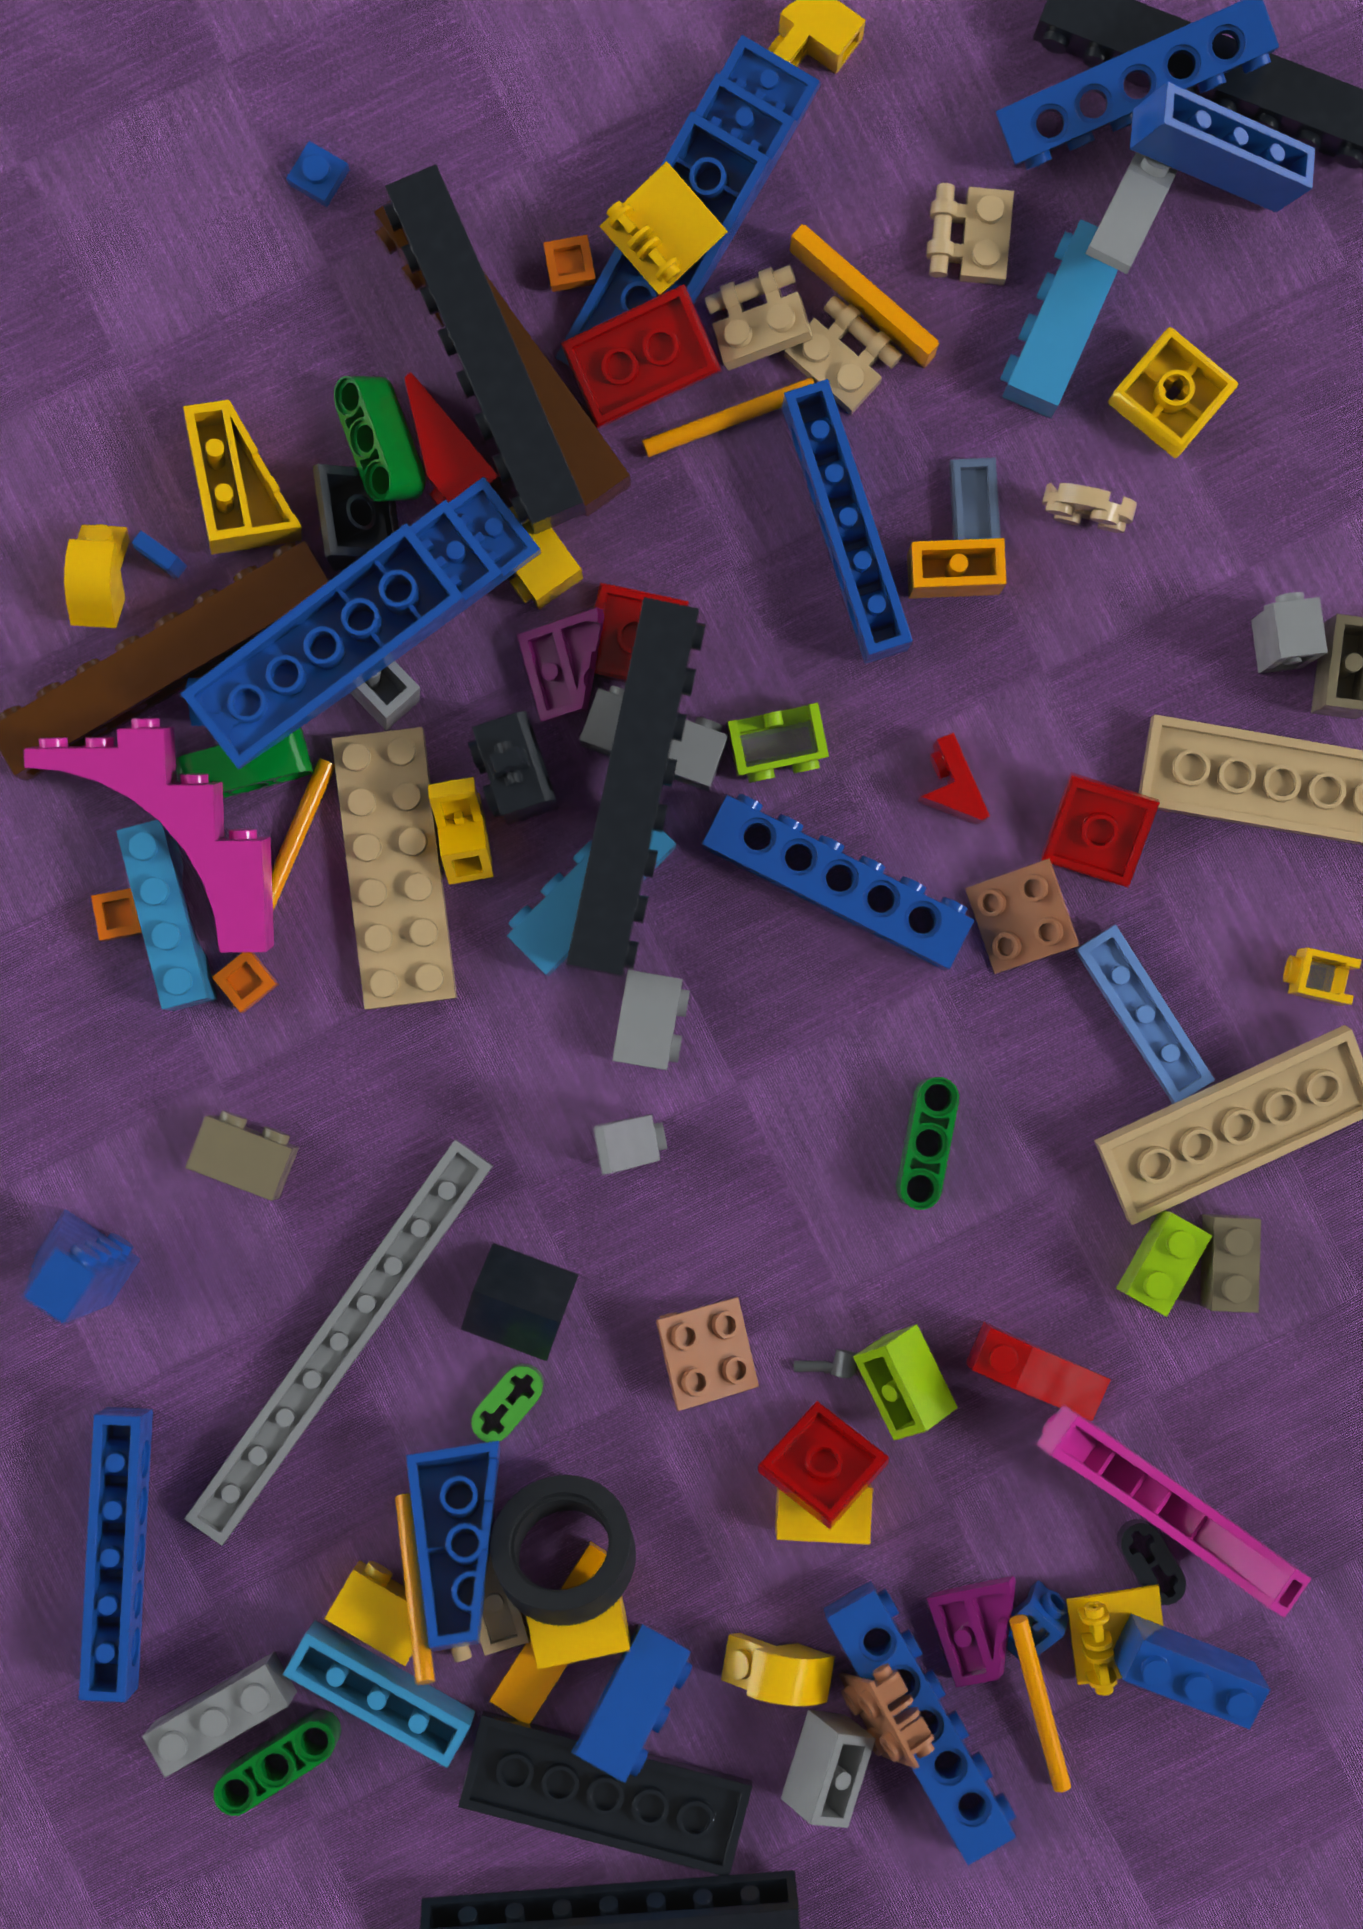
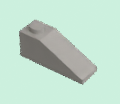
[1085,152,1177,274]
[593,1114,668,1175]

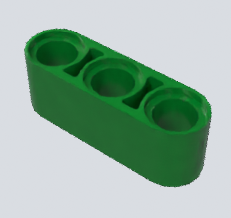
[334,376,425,502]
[176,727,313,799]
[896,1077,959,1210]
[213,1709,341,1816]

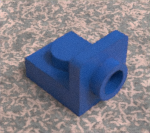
[1007,1580,1069,1660]

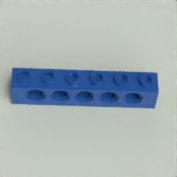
[995,0,1280,170]
[782,379,913,664]
[702,793,974,971]
[78,1407,153,1702]
[823,1580,1017,1866]

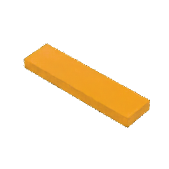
[789,224,939,368]
[489,1541,607,1724]

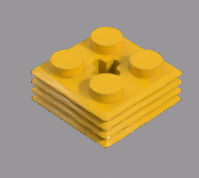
[1108,327,1238,458]

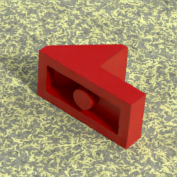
[917,732,990,825]

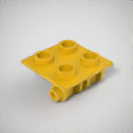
[599,161,728,295]
[1066,1584,1164,1696]

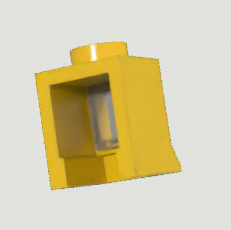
[1283,947,1362,1006]

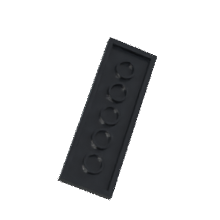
[458,1710,753,1876]

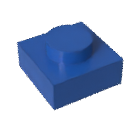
[286,141,350,207]

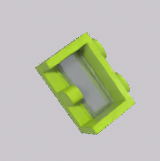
[726,703,829,783]

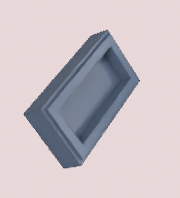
[949,457,1001,540]

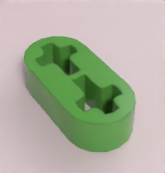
[471,1363,544,1442]

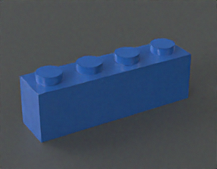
[1130,82,1315,213]

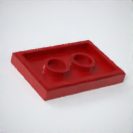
[560,284,722,429]

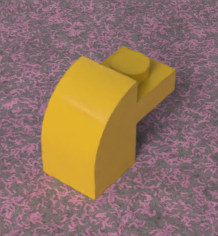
[768,0,866,74]
[64,524,130,628]
[428,777,494,885]
[721,1633,835,1706]

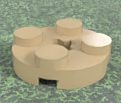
[1042,483,1137,533]

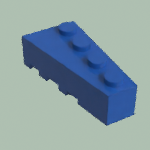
[23,1209,141,1324]
[406,1441,501,1652]

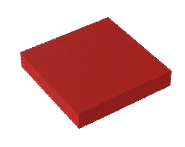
[594,582,689,683]
[1041,772,1160,888]
[757,1401,890,1529]

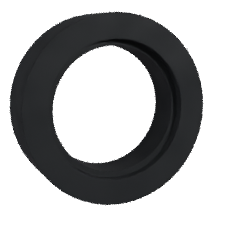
[490,1475,636,1626]

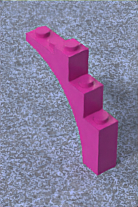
[24,718,274,953]
[1036,1405,1311,1618]

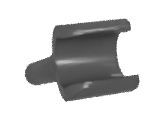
[794,1349,858,1379]

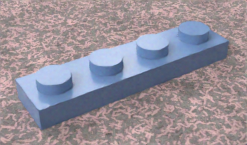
[1074,924,1215,1104]

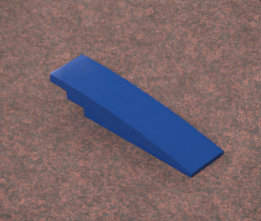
[555,34,821,366]
[180,477,541,769]

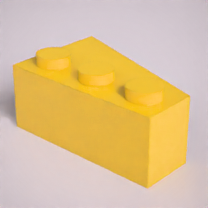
[183,400,302,555]

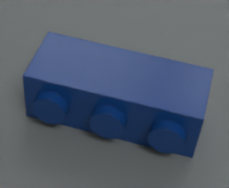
[1113,1614,1271,1730]
[571,1624,693,1783]

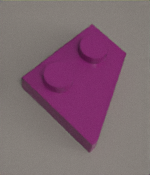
[517,608,604,723]
[927,1575,1016,1688]

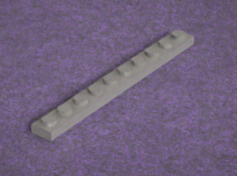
[184,1139,494,1546]

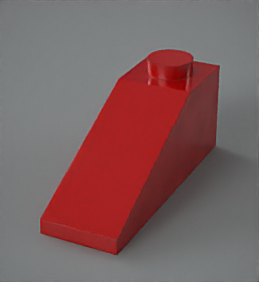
[404,372,502,506]
[965,1322,1111,1421]

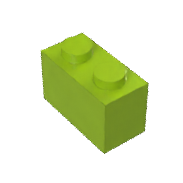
[1116,1210,1212,1317]
[853,1324,958,1441]

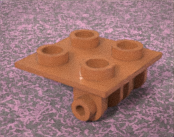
[965,858,1080,974]
[656,1297,759,1411]
[838,1663,934,1769]

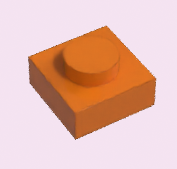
[543,234,596,292]
[91,888,142,942]
[212,952,279,1013]

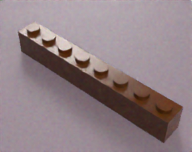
[374,201,631,517]
[0,541,329,781]

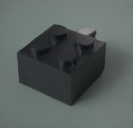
[468,711,559,825]

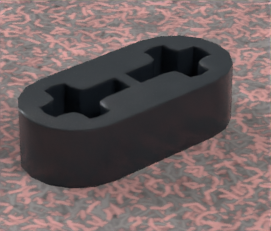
[1117,1519,1186,1605]

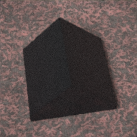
[313,464,399,571]
[461,1242,579,1361]

